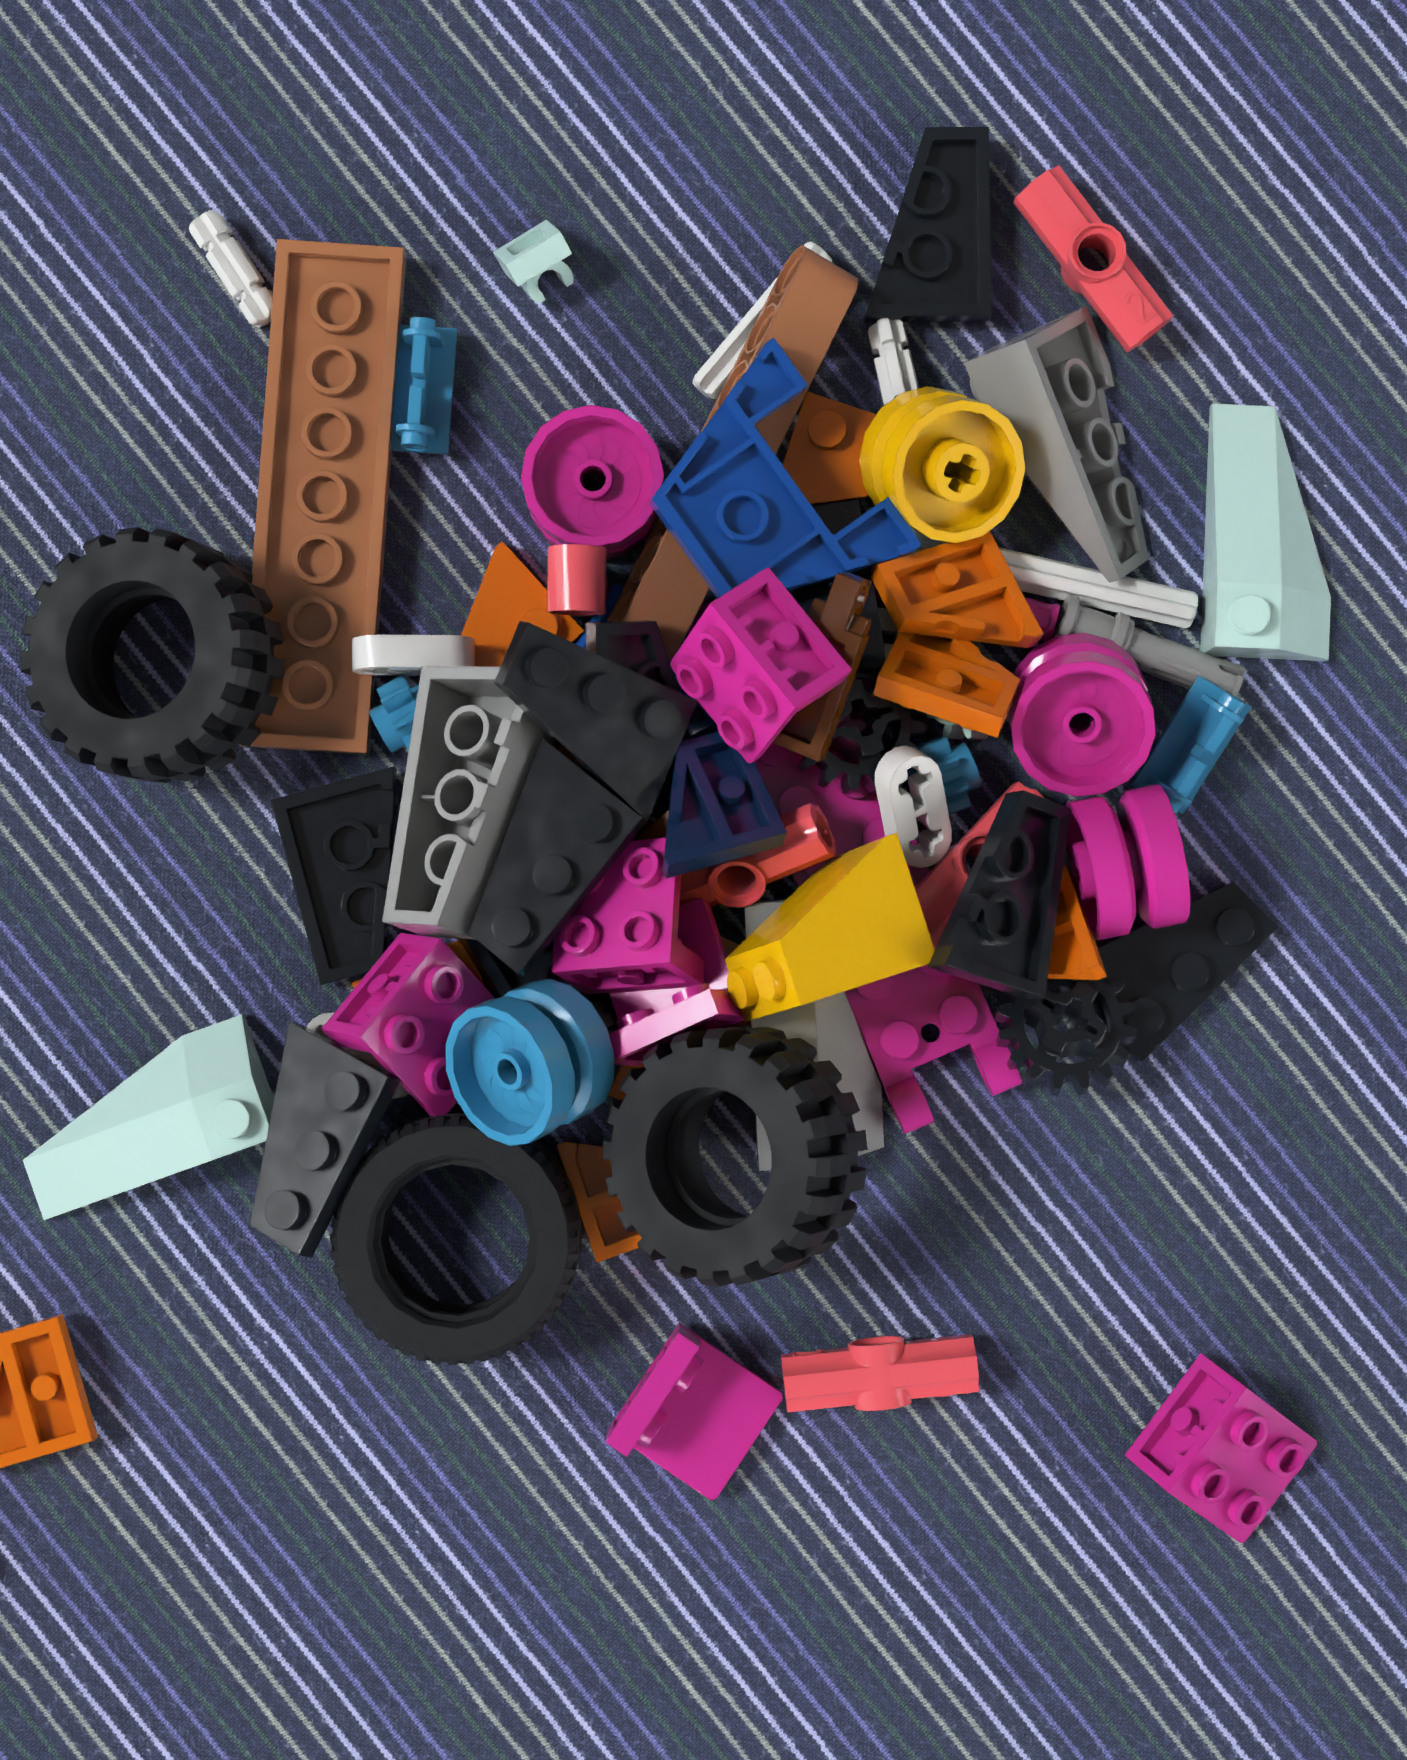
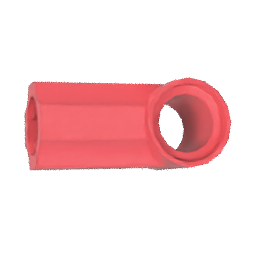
[547,544,609,617]

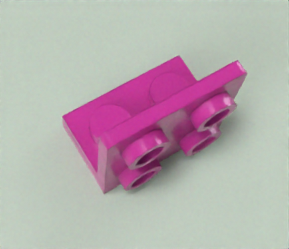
[670,567,852,764]
[552,838,705,994]
[609,898,744,1066]
[321,933,495,1117]
[605,1322,783,1500]
[1125,1353,1317,1543]

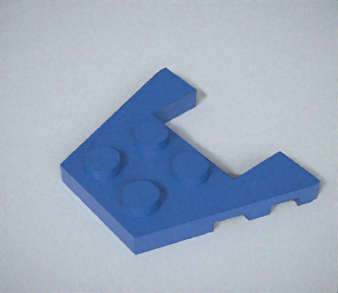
[650,338,922,598]

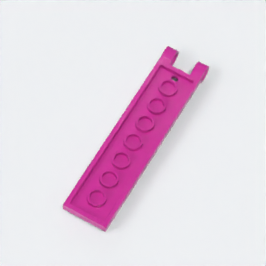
[687,599,1022,1134]

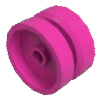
[521,405,664,560]
[1009,633,1156,797]
[1066,784,1190,940]

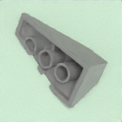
[964,306,1149,583]
[744,899,884,1171]

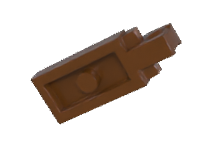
[772,572,872,762]

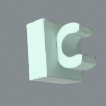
[493,220,573,304]

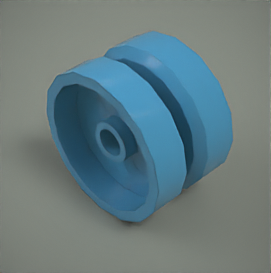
[446,979,614,1146]

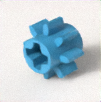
[369,675,419,753]
[906,736,981,815]

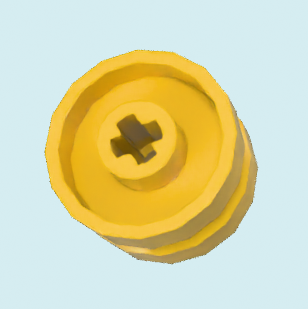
[859,386,1025,543]

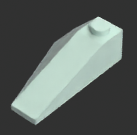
[1200,404,1331,661]
[23,1014,274,1220]

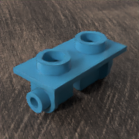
[391,317,458,455]
[1130,675,1252,814]

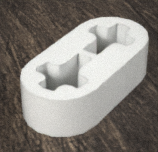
[352,634,475,676]
[875,745,952,868]

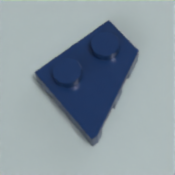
[662,731,787,879]

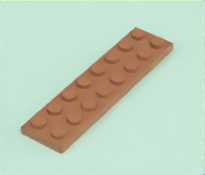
[242,239,406,755]

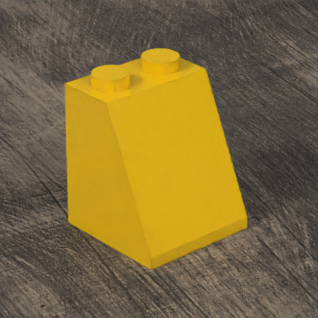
[725,833,935,1022]

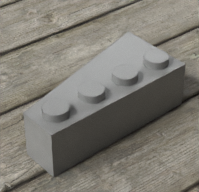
[382,666,554,940]

